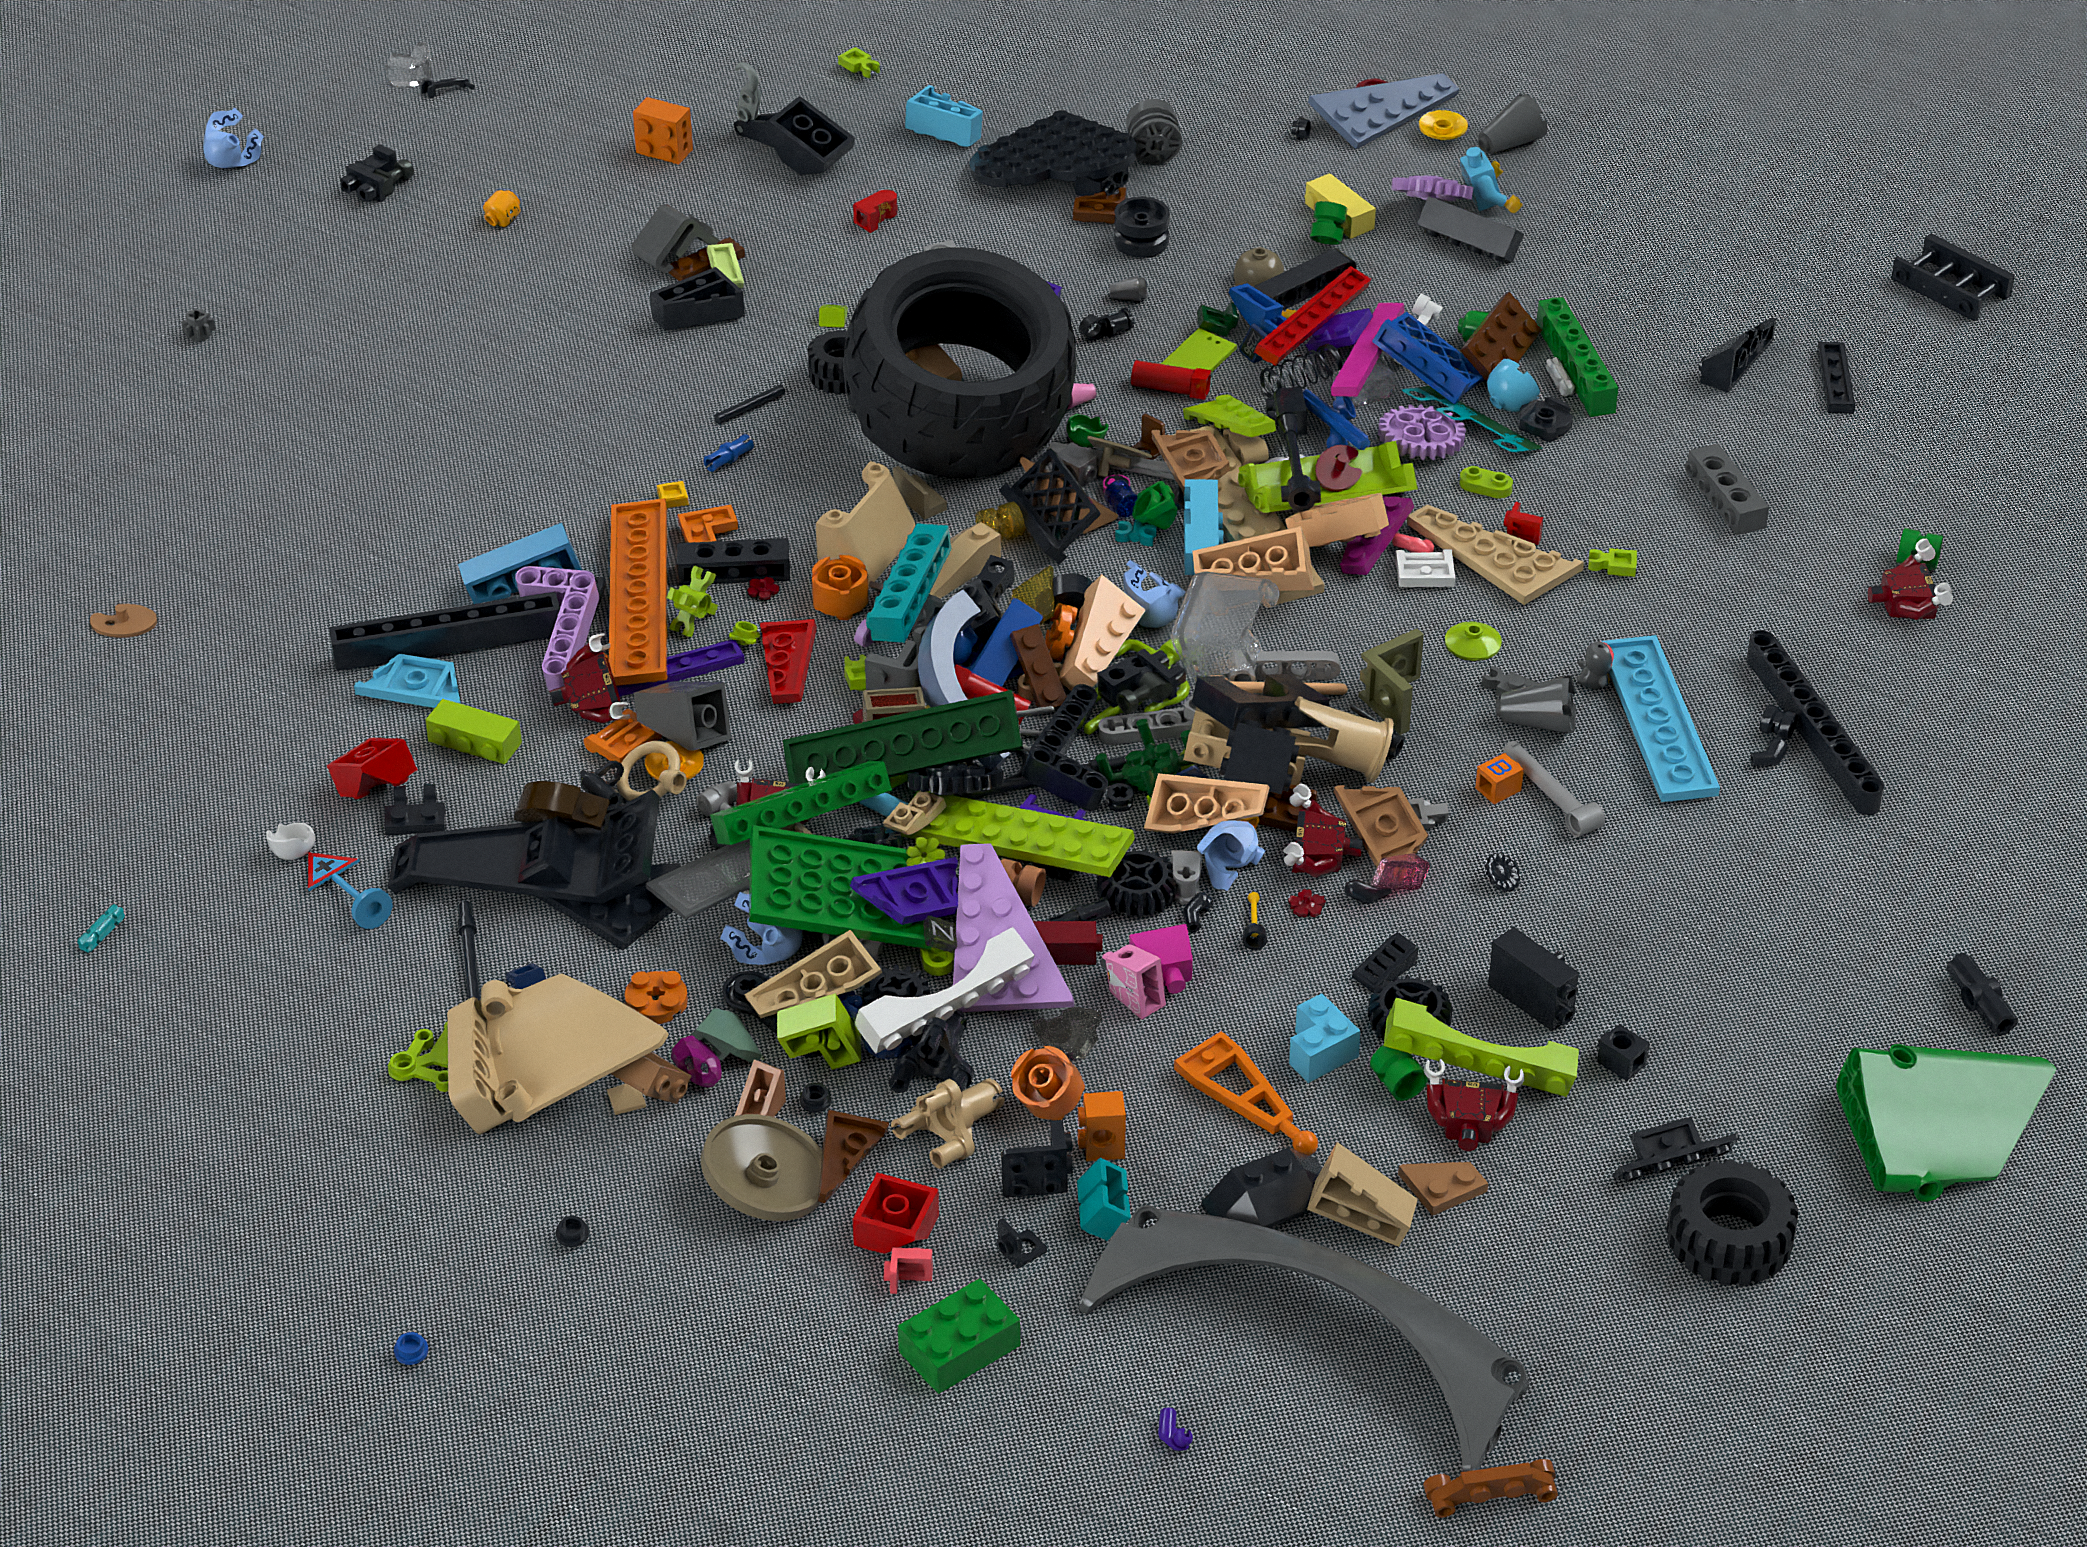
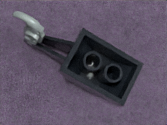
[733,62,856,175]

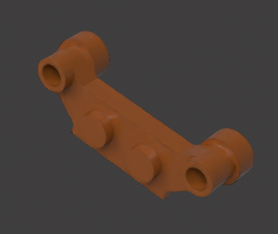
[1423,1459,1558,1518]

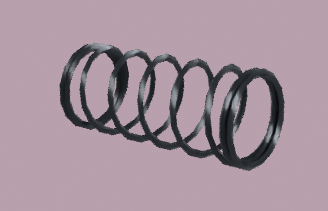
[1260,343,1342,399]

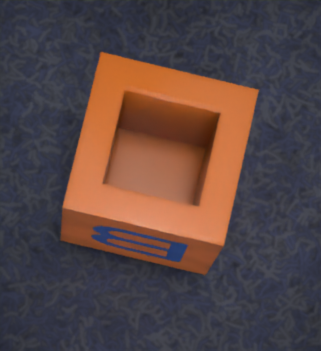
[1475,753,1524,804]

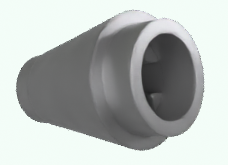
[1109,276,1148,301]

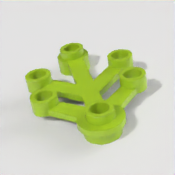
[388,1021,448,1092]

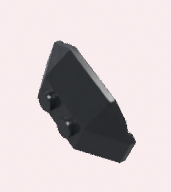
[1201,1147,1323,1228]

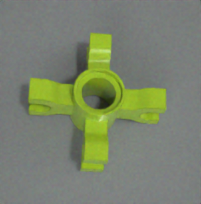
[667,566,718,638]

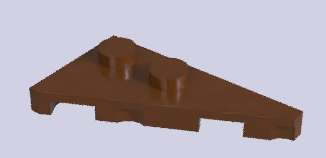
[817,1110,889,1203]

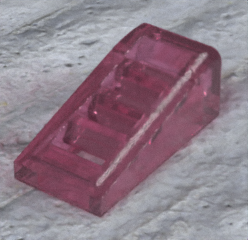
[1371,853,1430,890]

